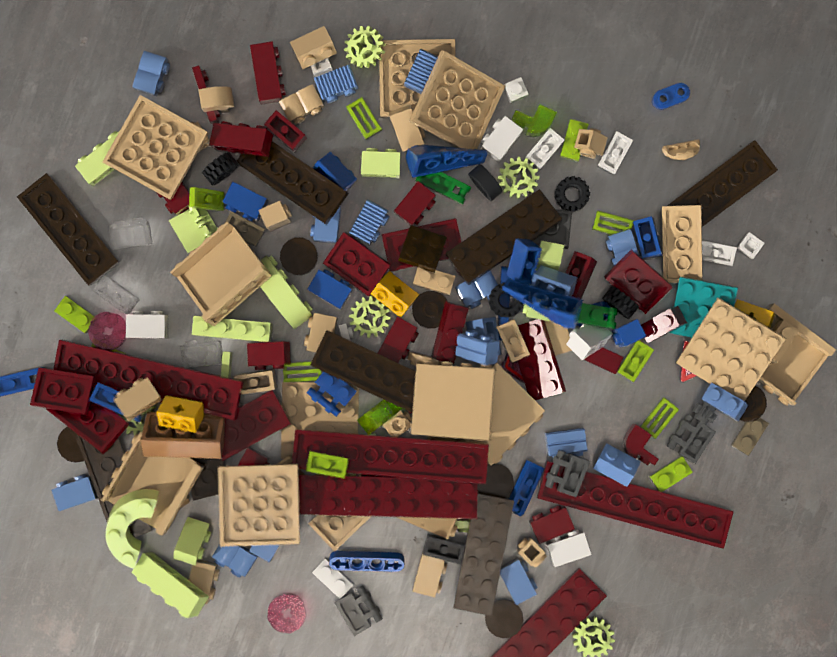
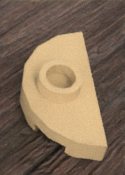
[662,139,700,160]

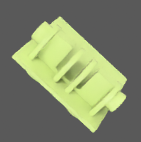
[169,207,218,253]

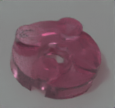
[88,312,127,350]
[267,594,306,634]

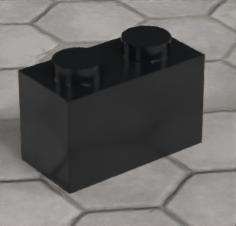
[423,534,465,565]

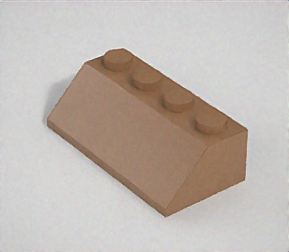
[140,412,225,459]

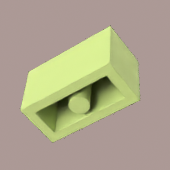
[361,148,401,178]
[173,517,212,566]

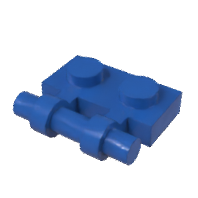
[306,372,357,417]

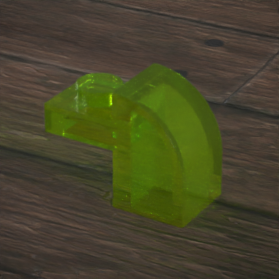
[512,104,557,137]
[357,399,403,435]

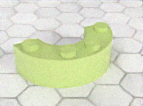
[522,241,564,321]
[260,255,313,329]
[106,489,159,568]

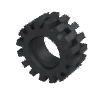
[202,152,239,186]
[555,176,590,212]
[489,283,524,318]
[602,286,639,320]

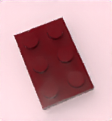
[323,232,391,296]
[604,249,673,314]
[30,367,96,415]

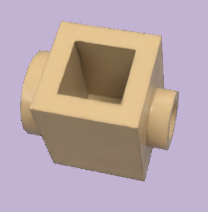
[574,128,608,159]
[383,410,412,438]
[517,537,547,568]

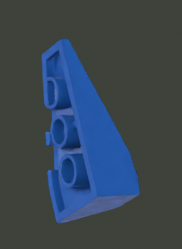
[406,145,487,178]
[502,279,583,328]

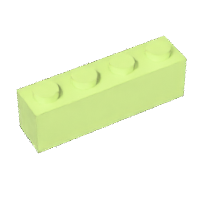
[75,131,119,186]
[192,316,273,342]
[131,552,209,618]

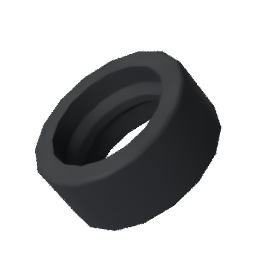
[468,164,503,201]

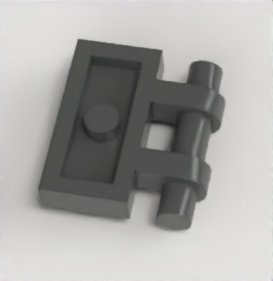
[667,414,716,464]
[545,449,590,497]
[335,585,383,636]

